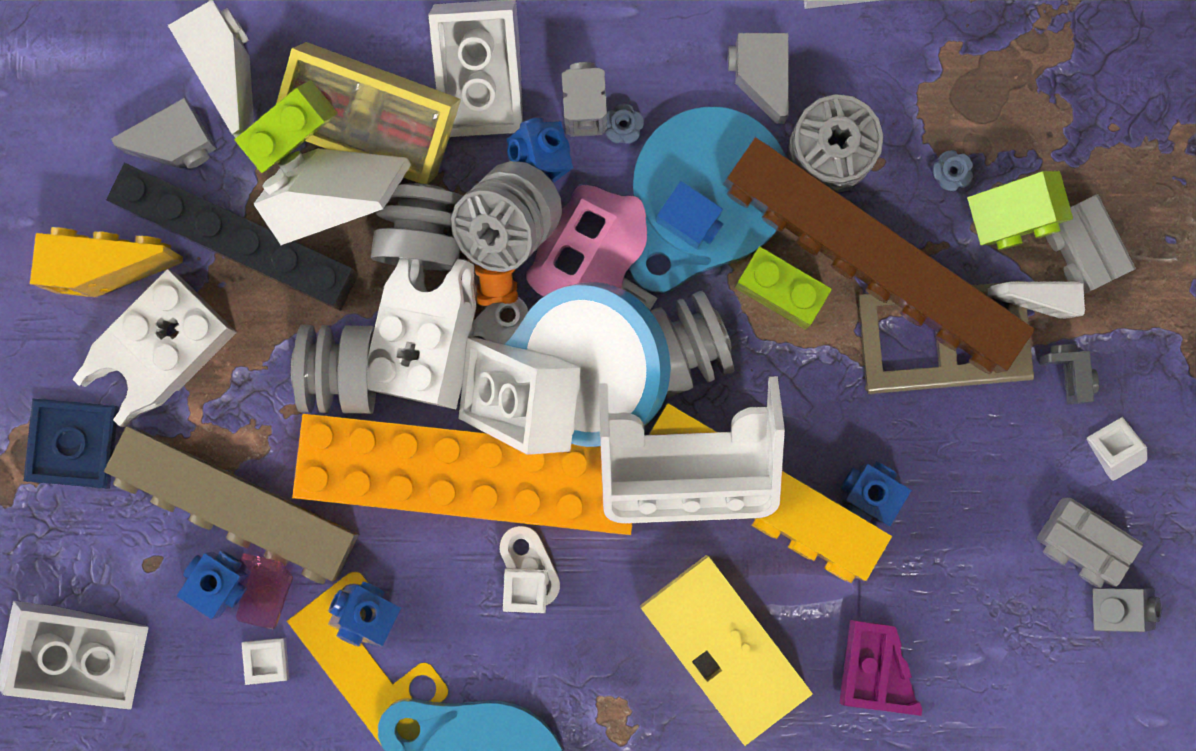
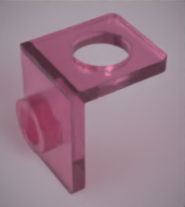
[236,553,293,629]

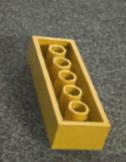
[649,403,892,583]

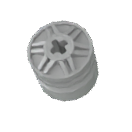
[787,94,883,193]
[451,161,562,272]
[371,183,463,271]
[651,291,735,398]
[291,325,377,414]

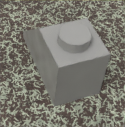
[728,33,789,124]
[111,98,217,169]

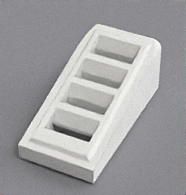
[988,282,1085,319]

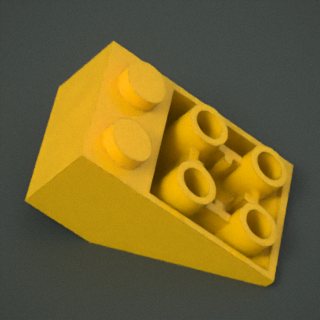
[30,227,183,297]

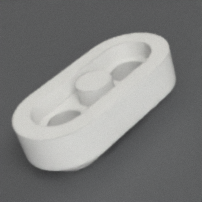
[472,297,529,344]
[500,526,560,605]

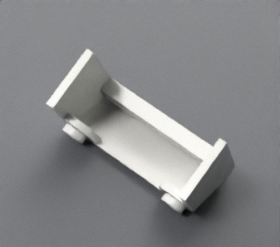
[598,376,785,523]

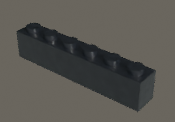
[106,162,358,311]

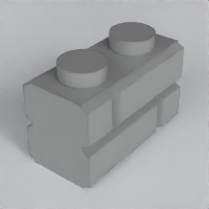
[562,62,607,137]
[1046,194,1136,294]
[1037,498,1143,588]

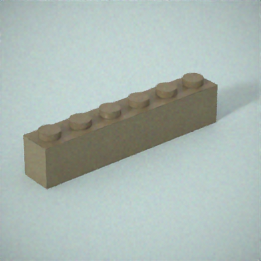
[104,426,360,585]

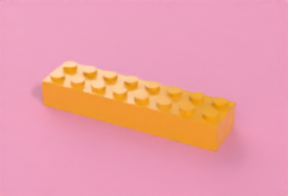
[292,413,632,535]

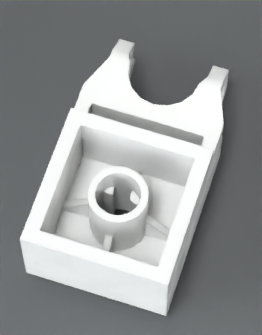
[367,258,476,409]
[73,269,237,427]

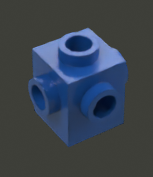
[506,118,573,183]
[840,461,912,527]
[177,550,248,620]
[328,582,401,647]

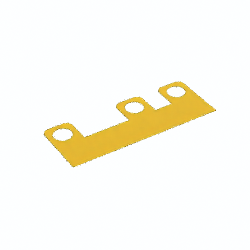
[287,572,448,746]

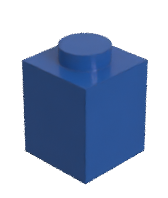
[656,181,724,249]

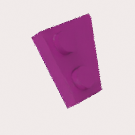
[839,620,922,716]

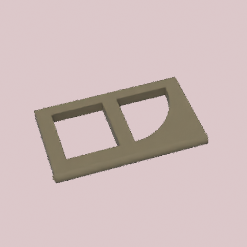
[857,281,1034,394]

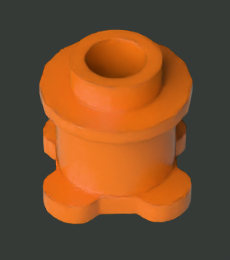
[474,264,518,306]

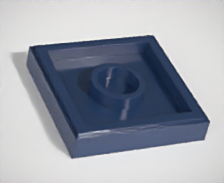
[23,398,119,489]

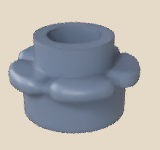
[605,104,644,144]
[932,150,973,191]

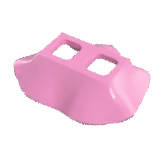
[526,185,647,297]

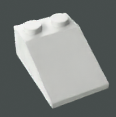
[168,0,254,138]
[429,0,523,137]
[254,148,411,245]
[458,338,580,455]
[0,601,148,709]

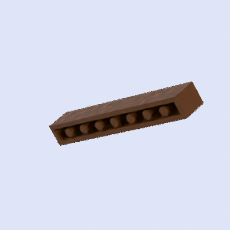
[723,137,1035,374]

